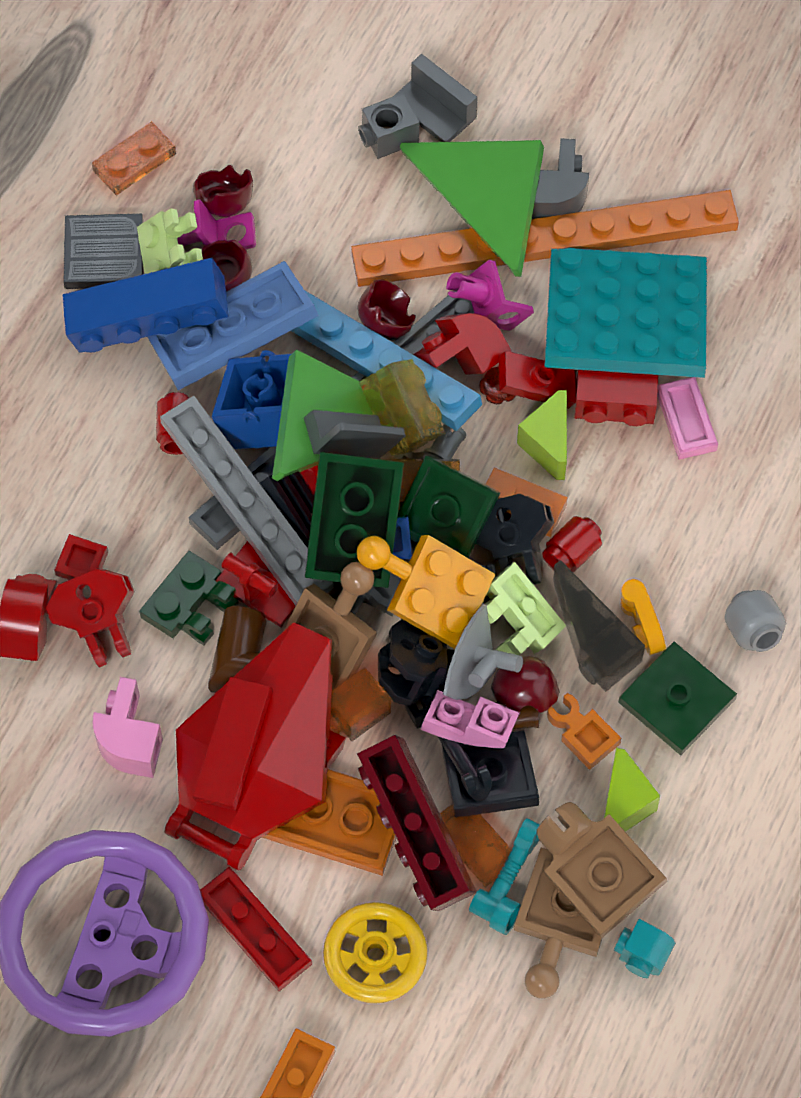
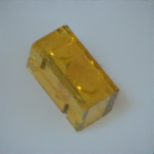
[359,359,445,456]

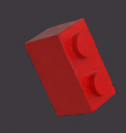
[574,370,658,426]

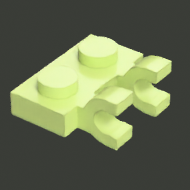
[137,208,203,274]
[485,562,566,655]

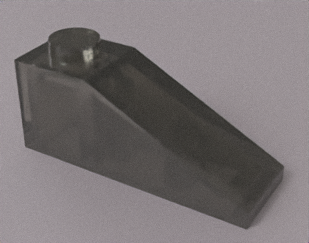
[553,560,645,692]

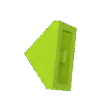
[517,390,567,480]
[604,748,660,832]

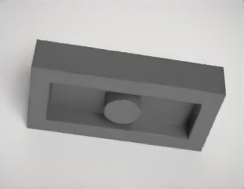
[393,54,477,142]
[304,410,406,459]

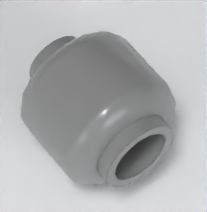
[724,590,786,652]

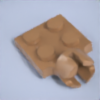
[536,802,667,938]

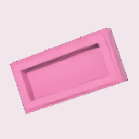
[657,377,718,460]

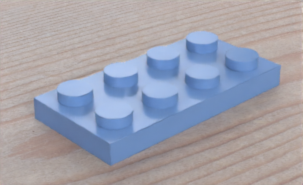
[148,261,319,390]

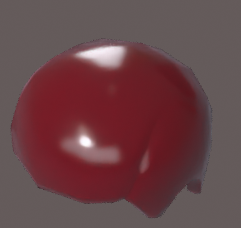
[193,165,253,217]
[201,239,252,292]
[357,279,416,340]
[491,656,560,713]

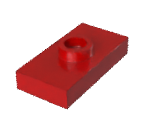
[499,350,576,409]

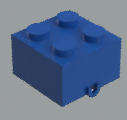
[212,350,291,449]

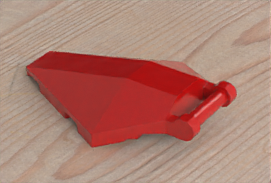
[164,622,333,871]

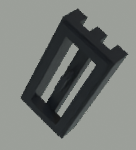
[260,471,314,548]

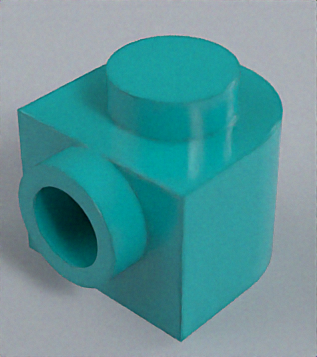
[614,919,676,979]

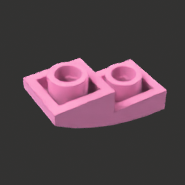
[420,690,519,748]

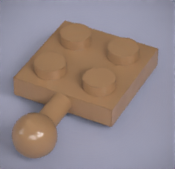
[284,562,377,700]
[514,847,602,999]

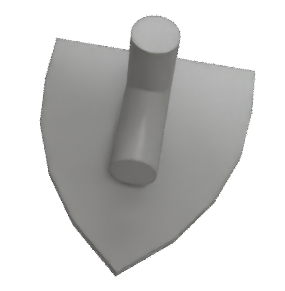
[443,604,523,700]

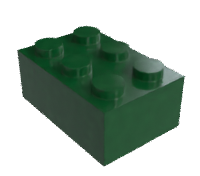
[304,452,404,588]

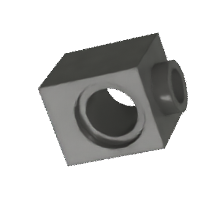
[358,93,419,159]

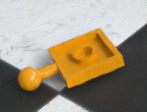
[357,535,495,649]

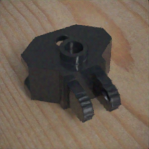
[476,494,555,585]
[378,619,454,706]

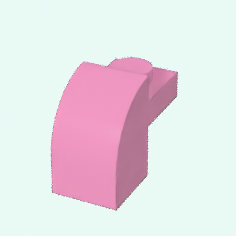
[93,677,163,778]

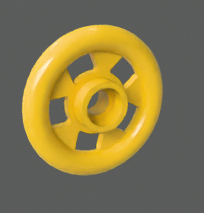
[323,902,427,1003]

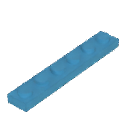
[291,290,482,431]

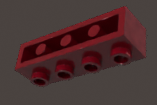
[357,735,477,911]

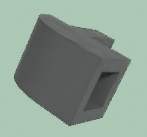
[532,138,589,219]

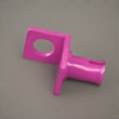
[177,199,256,250]
[446,260,534,331]

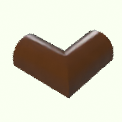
[208,606,266,693]

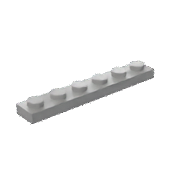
[160,396,334,606]

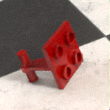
[215,541,296,628]

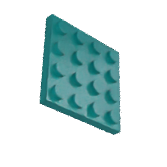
[545,248,707,378]

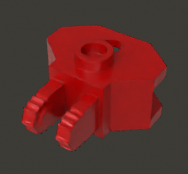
[45,569,135,668]

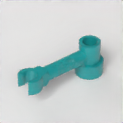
[469,818,540,935]

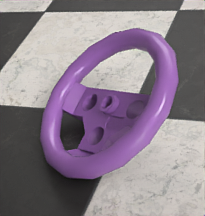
[0,830,209,1037]

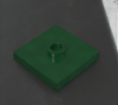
[397,456,501,558]
[618,641,737,755]

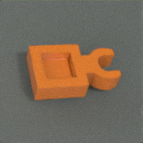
[547,693,622,770]

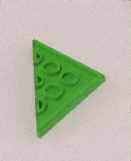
[400,140,544,277]
[272,349,425,481]

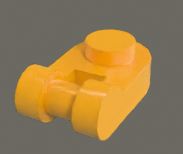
[621,579,666,656]

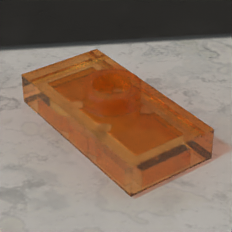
[440,804,512,888]

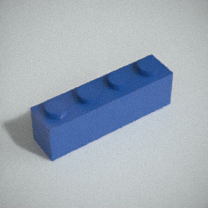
[62,258,229,353]

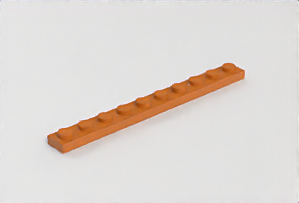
[351,190,739,287]

